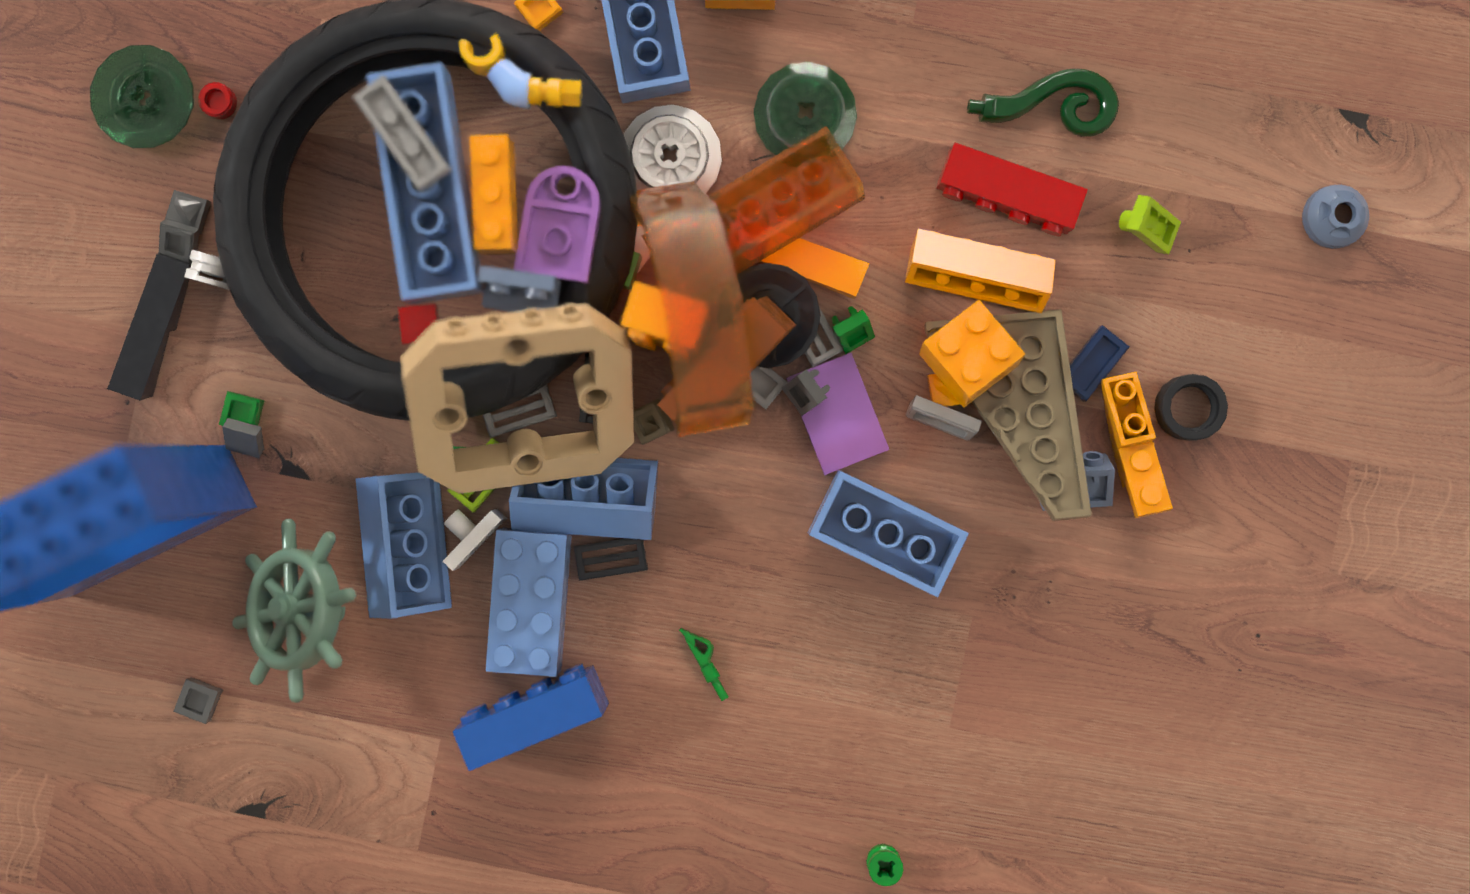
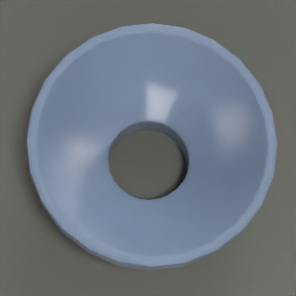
[1302,185,1369,249]

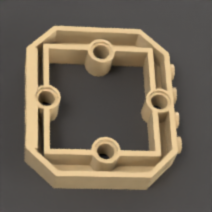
[401,304,634,494]

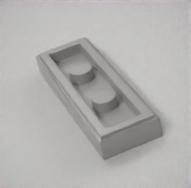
[352,74,452,193]

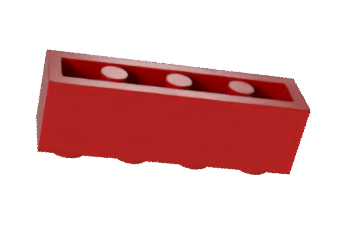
[936,142,1088,236]

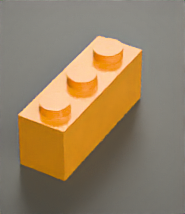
[470,134,519,255]

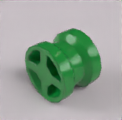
[866,844,904,887]

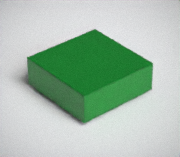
[219,391,265,426]

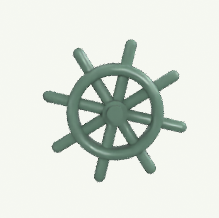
[232,518,357,703]

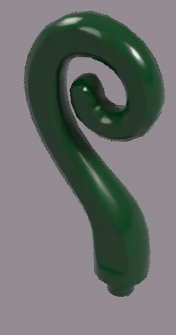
[967,69,1119,137]

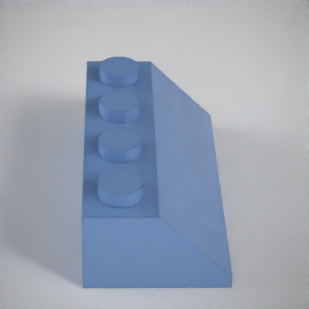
[509,458,658,540]
[355,472,452,619]

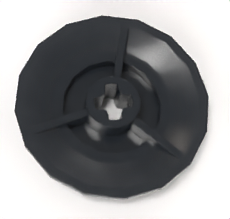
[716,263,821,369]

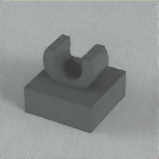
[782,369,830,416]

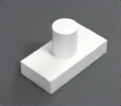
[443,509,507,571]

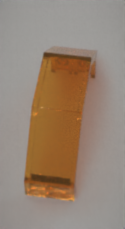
[630,181,754,437]

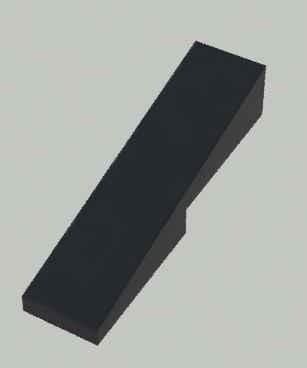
[107,253,192,401]

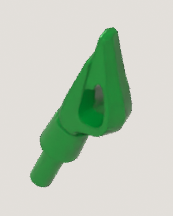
[678,628,729,701]

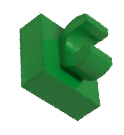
[832,306,875,354]

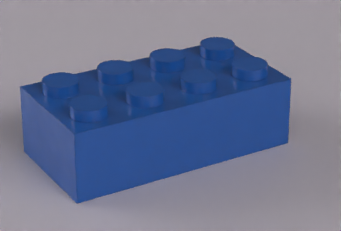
[452,664,609,771]

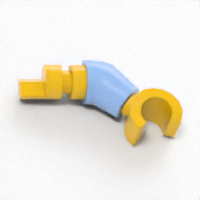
[459,34,582,109]

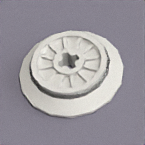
[623,105,722,209]

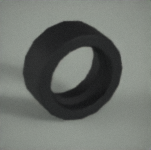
[1154,374,1228,441]

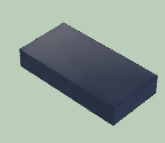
[1070,325,1130,402]

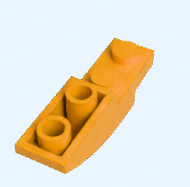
[1101,371,1173,519]

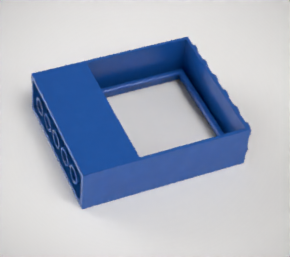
[0,445,257,612]

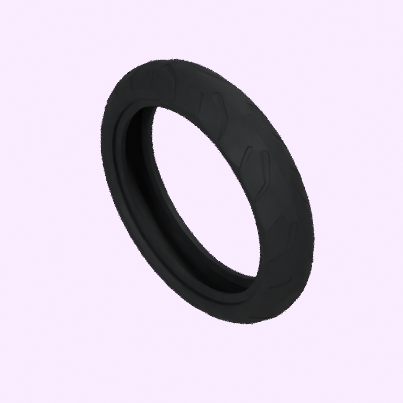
[213,0,638,421]

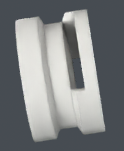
[184,250,229,290]

